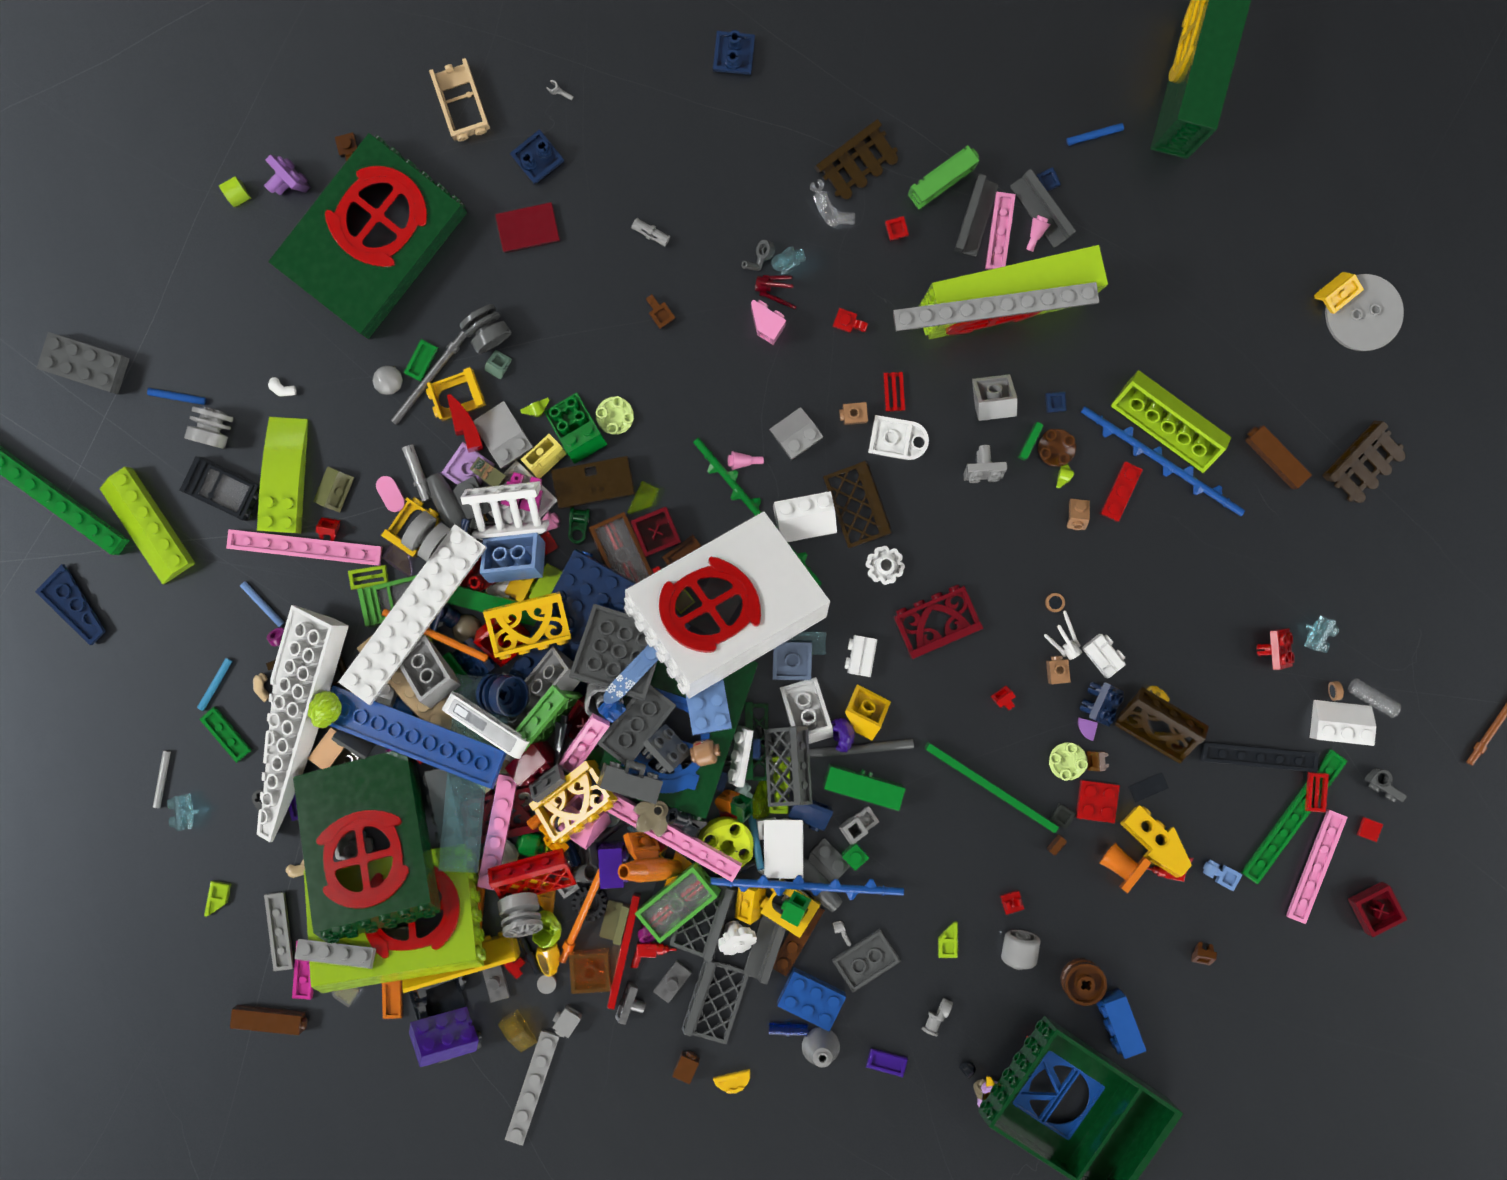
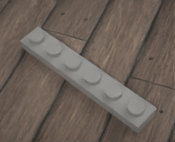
[505,1029,560,1146]

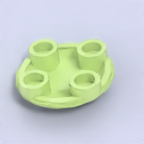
[596,396,634,435]
[1049,742,1088,781]

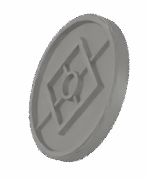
[1325,274,1404,351]

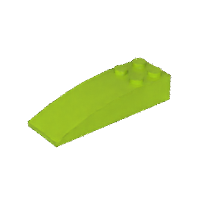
[257,417,308,534]

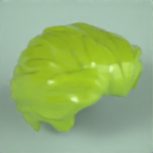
[308,691,342,728]
[532,910,562,949]

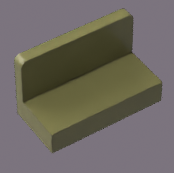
[313,467,354,513]
[599,900,630,945]

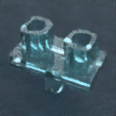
[772,246,806,275]
[1304,616,1339,653]
[167,794,199,831]

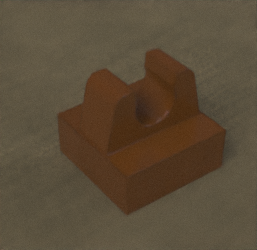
[1086,751,1109,772]
[1191,942,1217,966]

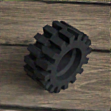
[572,884,608,921]

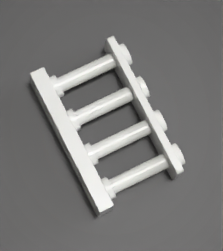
[461,481,550,540]

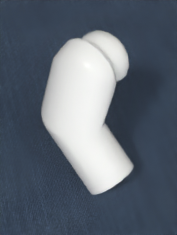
[268,377,296,397]

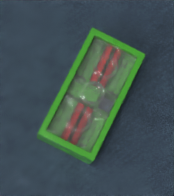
[635,862,721,943]

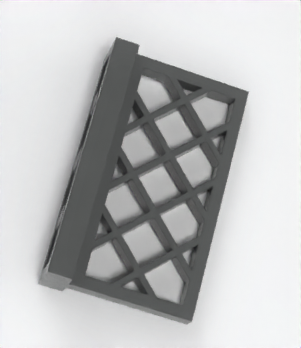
[764,726,812,807]
[669,885,737,962]
[681,960,749,1044]

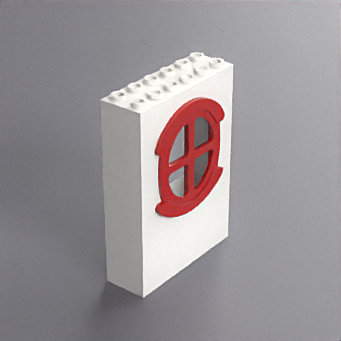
[624,512,830,699]

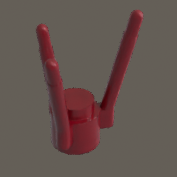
[755,275,797,309]

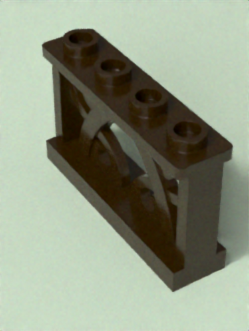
[1115,687,1209,764]

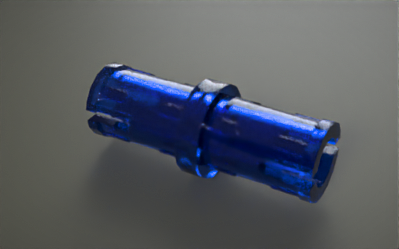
[769,1022,808,1038]

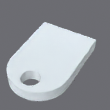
[868,415,929,460]

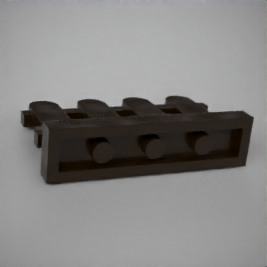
[814,119,898,200]
[1322,421,1405,503]

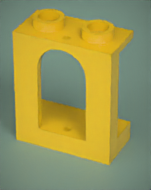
[426,367,486,421]
[381,497,442,557]
[760,878,821,938]

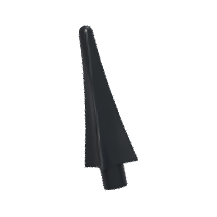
[554,715,572,766]

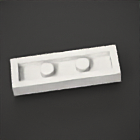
[728,726,754,787]

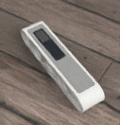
[442,691,530,759]

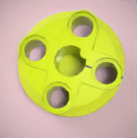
[698,816,754,874]

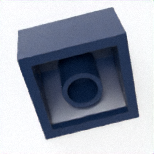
[788,800,833,832]

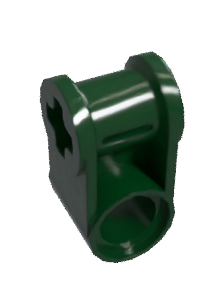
[568,507,590,545]

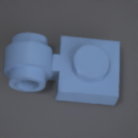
[1203,859,1242,891]

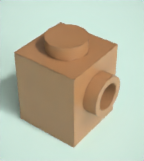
[839,402,868,425]
[1046,656,1071,684]

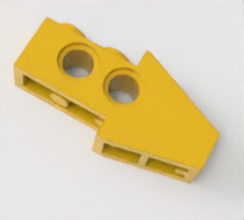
[1120,805,1192,878]

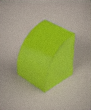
[219,176,251,207]

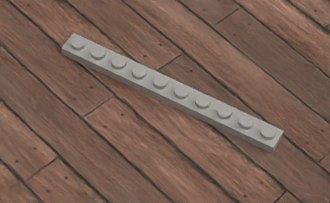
[893,282,1099,331]

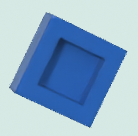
[598,701,626,723]

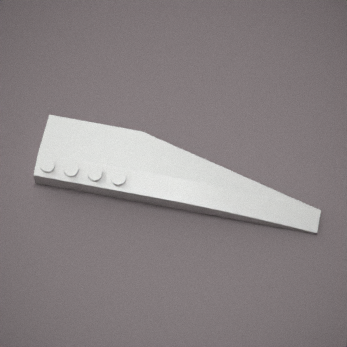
[257,605,348,842]

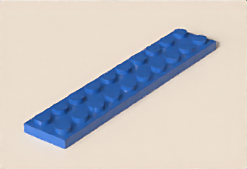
[329,685,507,789]

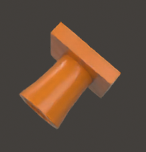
[1099,842,1151,893]

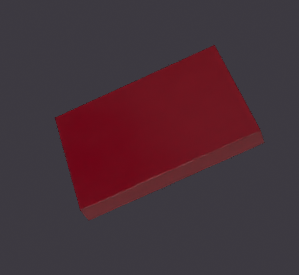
[495,202,560,253]

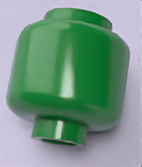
[515,832,545,857]

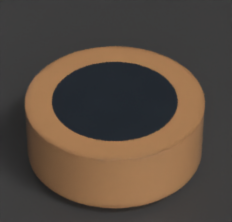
[1045,593,1065,612]
[1328,681,1344,701]

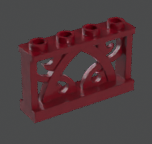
[893,584,983,659]
[458,785,540,846]

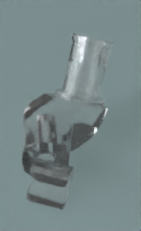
[810,179,855,227]

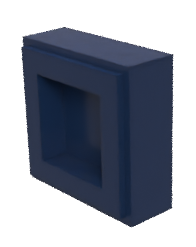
[1036,167,1061,192]
[1045,392,1067,413]
[753,739,761,760]
[716,770,728,792]

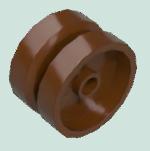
[1060,958,1107,1006]

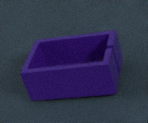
[598,840,630,889]
[409,1007,479,1067]

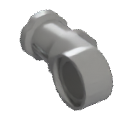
[922,998,953,1037]

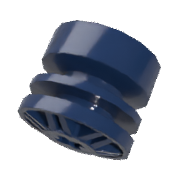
[476,673,529,717]

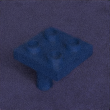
[713,30,755,75]
[510,129,564,185]
[453,637,496,684]
[1080,682,1125,727]

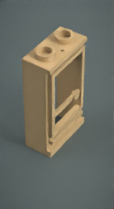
[429,58,490,141]

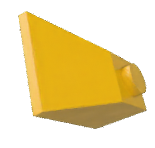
[845,684,891,741]

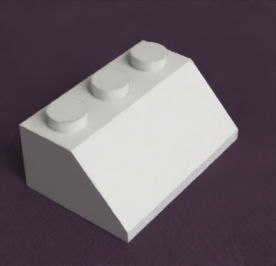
[773,491,837,542]
[1309,700,1376,746]

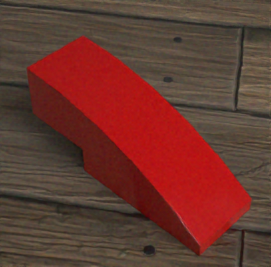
[447,394,483,453]

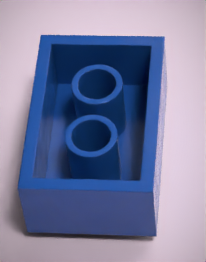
[777,967,846,1031]
[1096,988,1146,1059]

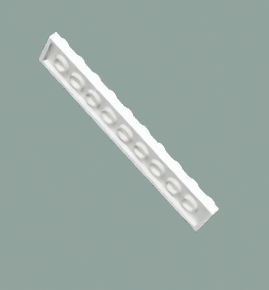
[339,524,487,705]

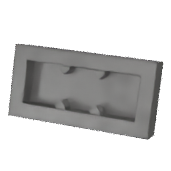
[653,960,692,1003]
[482,965,510,1002]
[615,981,646,1025]

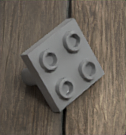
[963,445,1007,483]

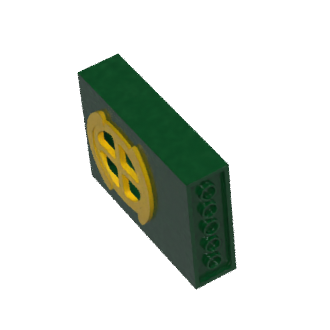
[1150,0,1251,159]

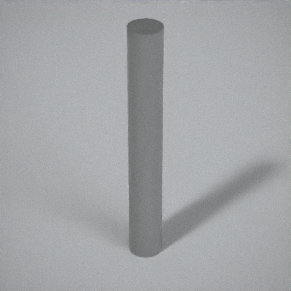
[153,750,171,808]

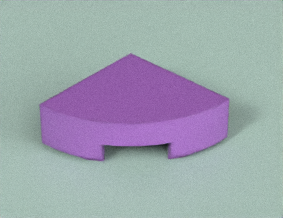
[1078,717,1098,741]

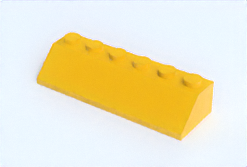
[402,931,521,993]

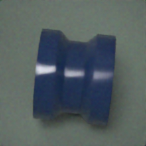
[440,604,461,628]

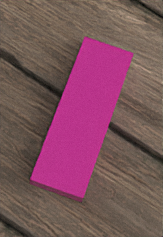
[292,940,313,1000]

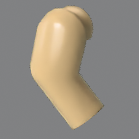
[253,673,269,702]
[286,859,305,878]

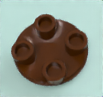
[1038,429,1076,467]

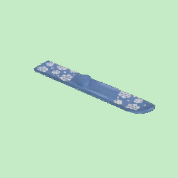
[603,614,690,704]

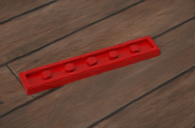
[607,892,641,1010]

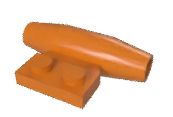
[618,832,682,883]

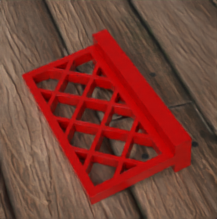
[488,848,576,899]

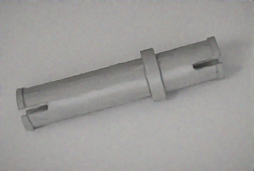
[402,444,432,502]

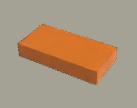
[382,980,403,1019]

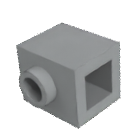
[552,1004,583,1038]

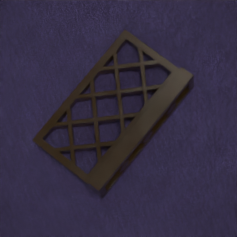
[823,461,893,548]

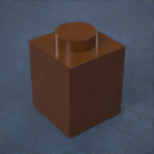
[672,1051,700,1084]

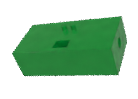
[823,763,906,811]

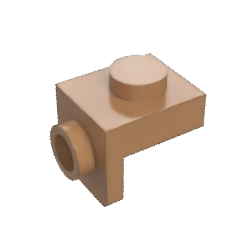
[1067,499,1090,530]

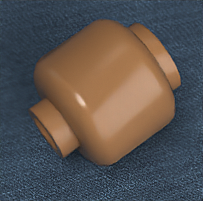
[690,739,720,767]

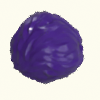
[831,718,855,753]

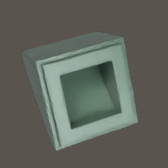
[485,350,512,379]

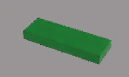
[199,706,252,763]

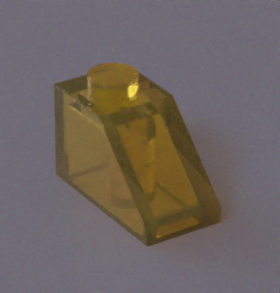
[498,1009,537,1052]

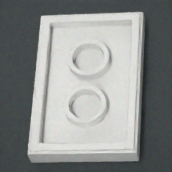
[764,819,804,879]

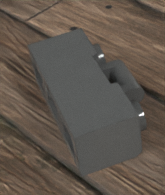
[597,759,663,804]

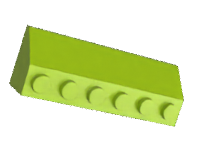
[1111,370,1232,473]
[100,467,196,585]

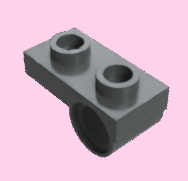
[1364,768,1407,803]
[573,842,599,883]

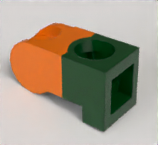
[715,789,753,823]

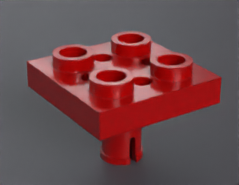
[1257,628,1295,670]

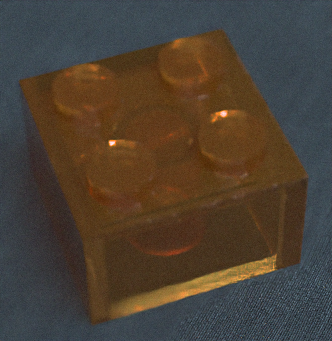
[569,948,612,994]

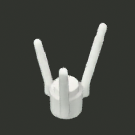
[1044,610,1082,660]

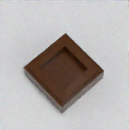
[1046,834,1067,856]

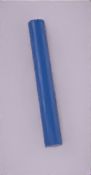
[1066,123,1124,146]
[147,388,206,405]

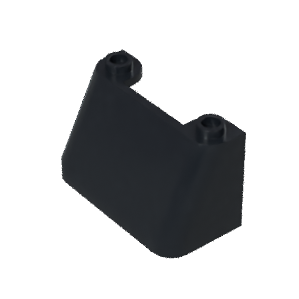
[409,976,482,1064]

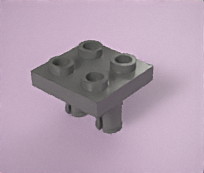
[642,724,690,774]

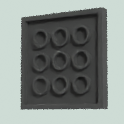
[569,604,658,701]

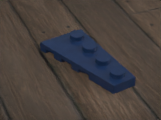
[35,564,106,645]

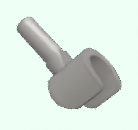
[546,80,574,101]
[833,921,852,946]

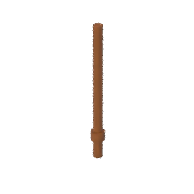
[1466,703,1507,766]

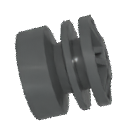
[459,304,512,354]

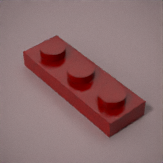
[1100,461,1143,522]

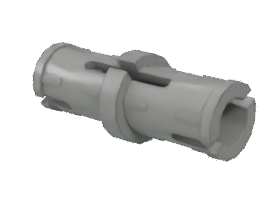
[631,218,671,247]

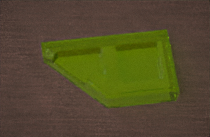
[627,481,660,514]
[752,781,770,819]

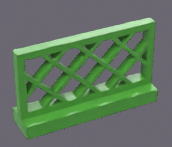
[515,685,583,752]

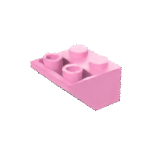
[751,300,786,345]
[557,794,611,850]

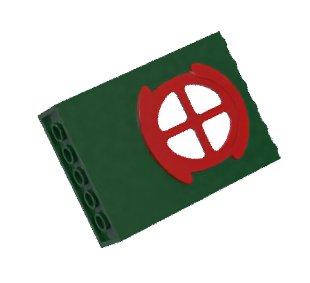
[268,133,467,339]
[293,751,441,944]

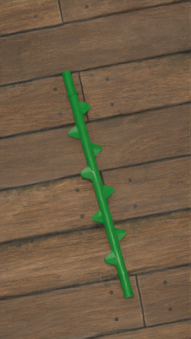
[693,437,822,586]

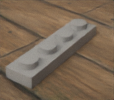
[264,891,294,971]
[294,939,376,969]

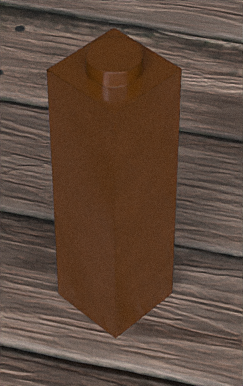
[1245,425,1312,490]
[230,1005,308,1035]

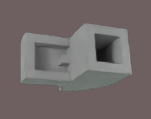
[839,806,879,844]

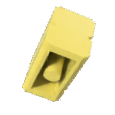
[520,434,567,479]

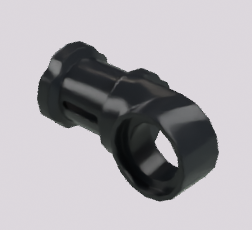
[666,807,701,838]

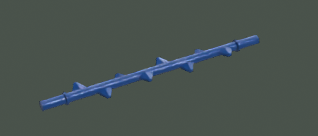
[1081,406,1245,516]
[710,875,904,900]

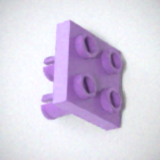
[264,154,311,195]

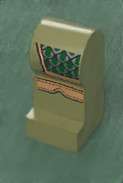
[470,457,509,486]

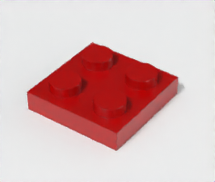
[1076,780,1120,823]

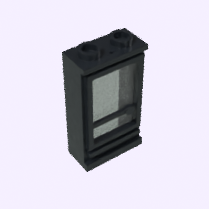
[179,456,260,521]

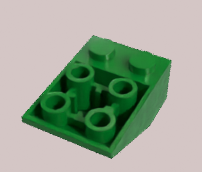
[544,392,607,464]

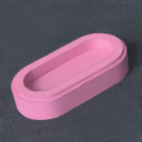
[376,476,406,512]

